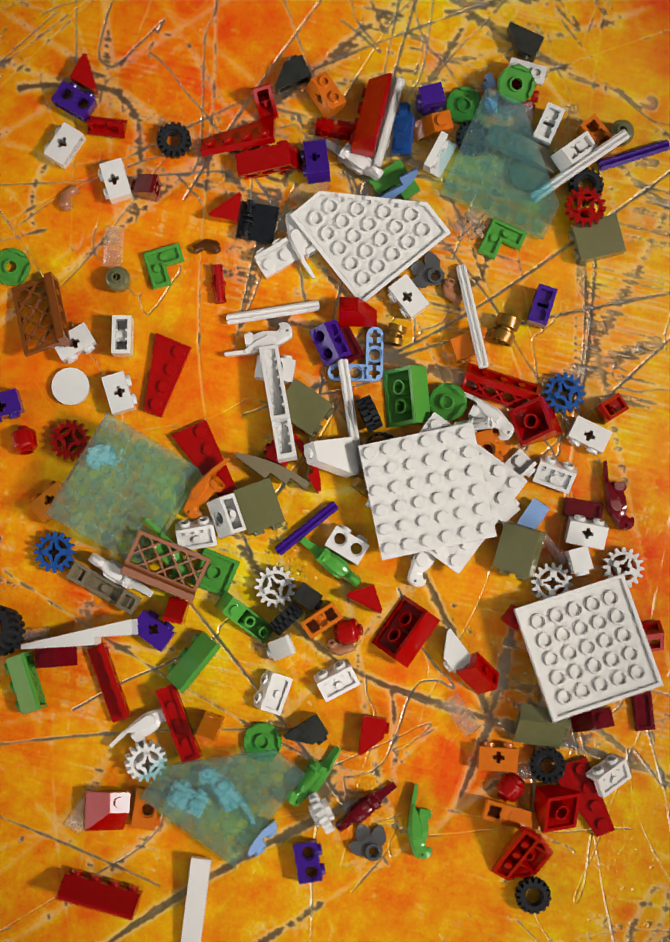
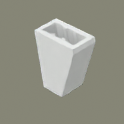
[304,437,359,478]

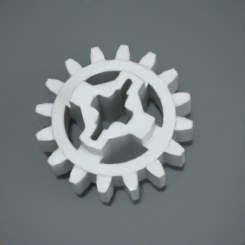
[601,547,645,588]
[530,562,573,600]
[255,566,297,608]
[124,740,167,782]
[308,792,335,834]

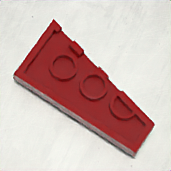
[200,115,276,157]
[144,333,192,418]
[171,420,237,497]
[550,756,615,837]

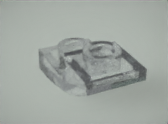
[289,180,331,207]
[102,225,125,267]
[441,692,482,737]
[63,790,89,835]

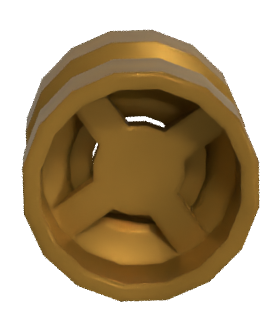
[384,323,407,347]

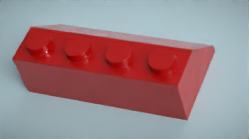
[349,73,393,158]
[56,868,143,921]

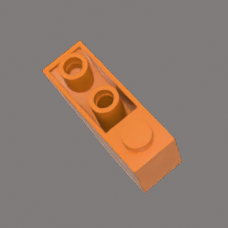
[195,711,225,745]
[480,797,539,832]

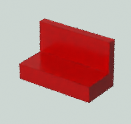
[456,652,500,694]

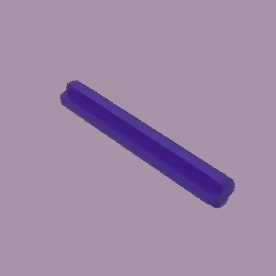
[597,140,670,171]
[275,501,338,555]

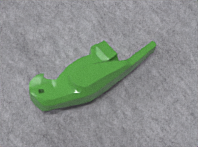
[144,517,188,581]
[300,537,361,587]
[286,746,341,806]
[407,784,432,859]

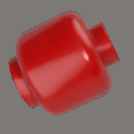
[11,425,38,455]
[334,618,363,644]
[496,773,525,802]

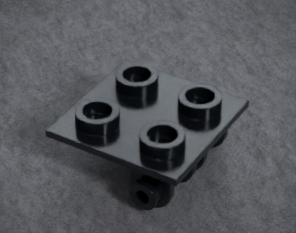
[236,199,279,244]

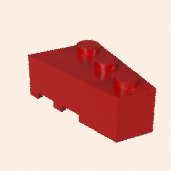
[235,140,303,180]

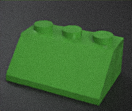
[383,365,431,428]
[166,631,222,693]
[4,652,48,715]

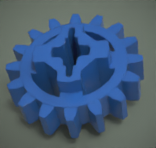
[543,372,585,415]
[34,531,77,573]

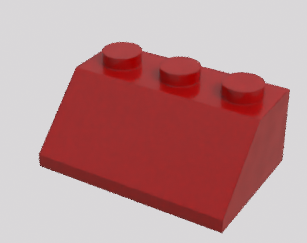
[371,595,440,668]

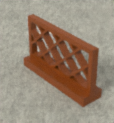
[12,271,71,357]
[120,528,211,602]

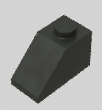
[507,21,544,63]
[275,55,311,95]
[292,582,324,611]
[283,713,329,745]

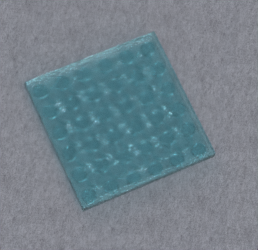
[45,412,203,567]

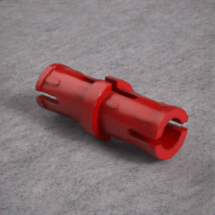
[211,264,226,304]

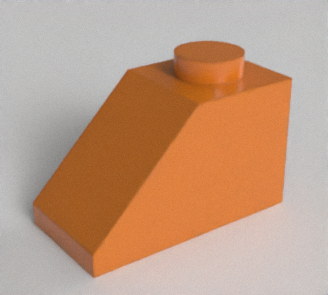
[414,110,454,142]
[449,327,487,365]

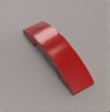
[293,433,321,493]

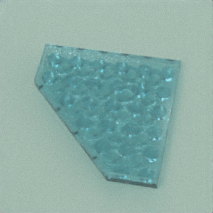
[440,86,560,240]
[140,749,306,867]

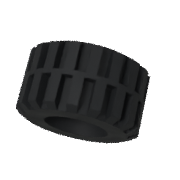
[0,605,26,656]

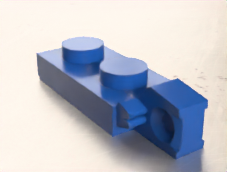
[391,102,415,156]

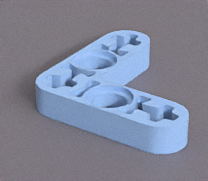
[328,327,384,383]

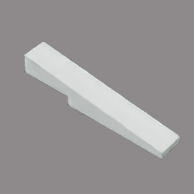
[259,344,298,463]
[21,619,138,649]
[181,855,212,942]

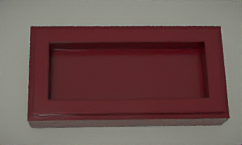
[339,326,364,364]
[562,497,604,520]
[631,690,655,731]

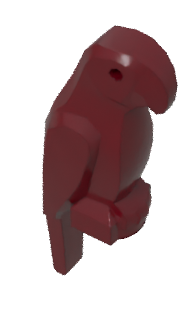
[602,461,635,531]
[335,782,397,832]

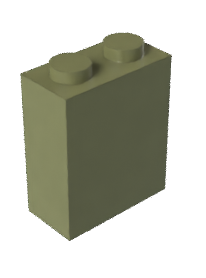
[568,214,626,265]
[286,378,334,437]
[233,477,286,537]
[492,521,546,580]
[513,703,571,749]

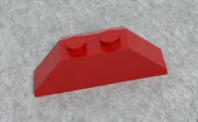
[492,824,553,881]

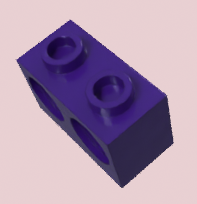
[51,81,98,123]
[526,283,558,329]
[309,319,352,366]
[293,839,326,885]

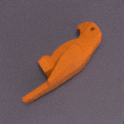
[183,458,230,519]

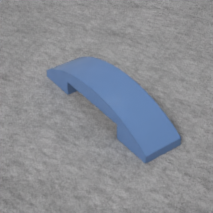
[362,167,418,199]

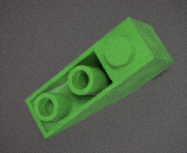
[215,591,273,644]

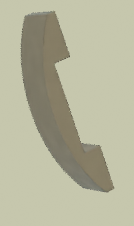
[66,561,142,615]

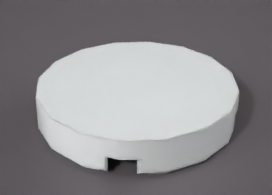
[51,367,90,406]

